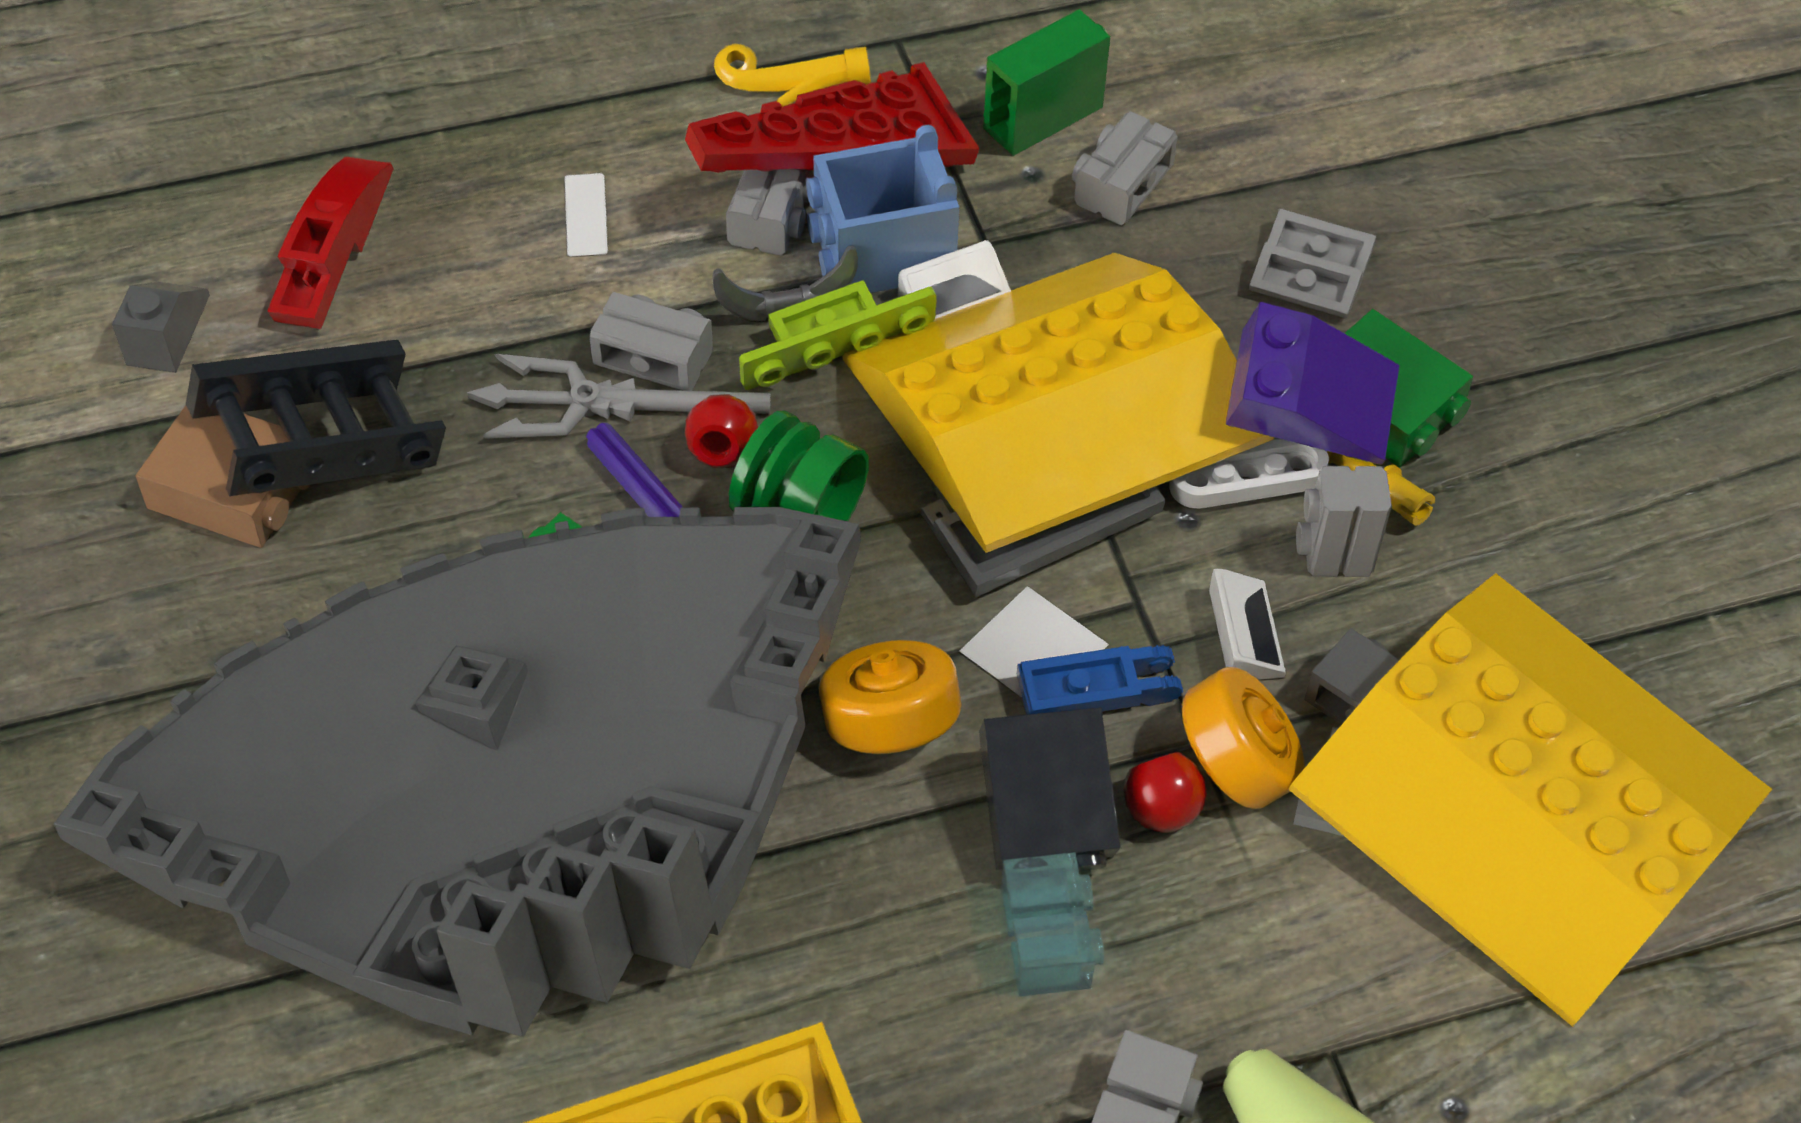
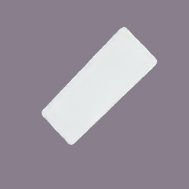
[565,173,608,256]

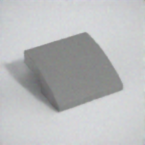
[1249,209,1376,318]

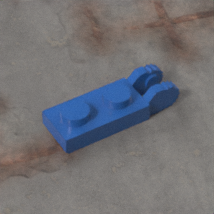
[1016,645,1184,715]

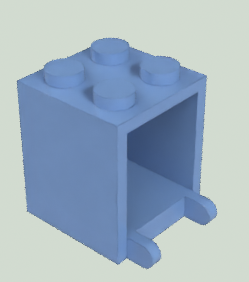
[806,125,959,293]

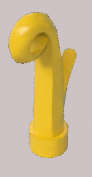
[714,44,871,106]

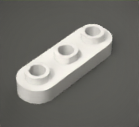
[1169,439,1329,509]

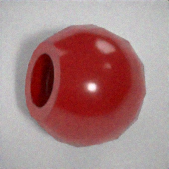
[685,394,758,468]
[1123,752,1207,833]

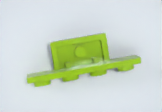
[739,280,937,390]

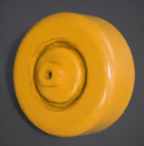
[819,640,962,754]
[1182,667,1305,809]

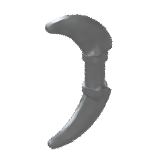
[712,245,858,321]

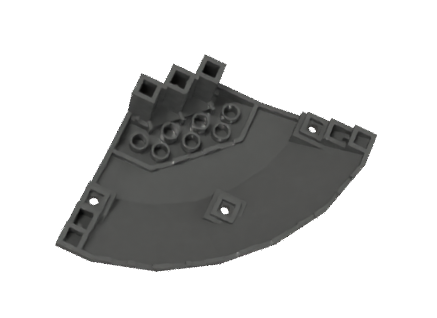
[54,507,861,1037]

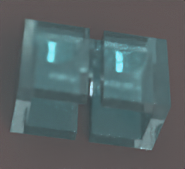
[1001,853,1104,997]

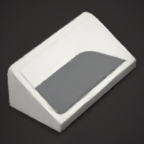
[898,240,1011,319]
[1209,569,1286,680]

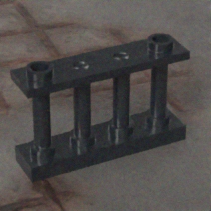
[186,339,446,497]

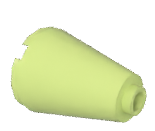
[1223,1049,1375,1123]

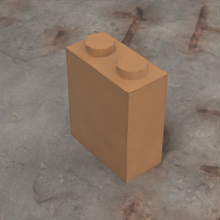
[135,405,309,548]

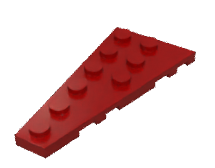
[685,62,979,173]

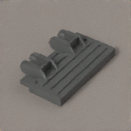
[921,484,1165,597]

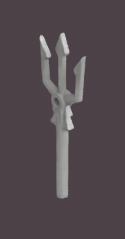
[467,354,771,439]

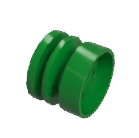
[728,410,869,522]

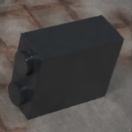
[979,707,1121,878]

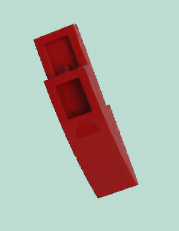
[267,156,394,329]

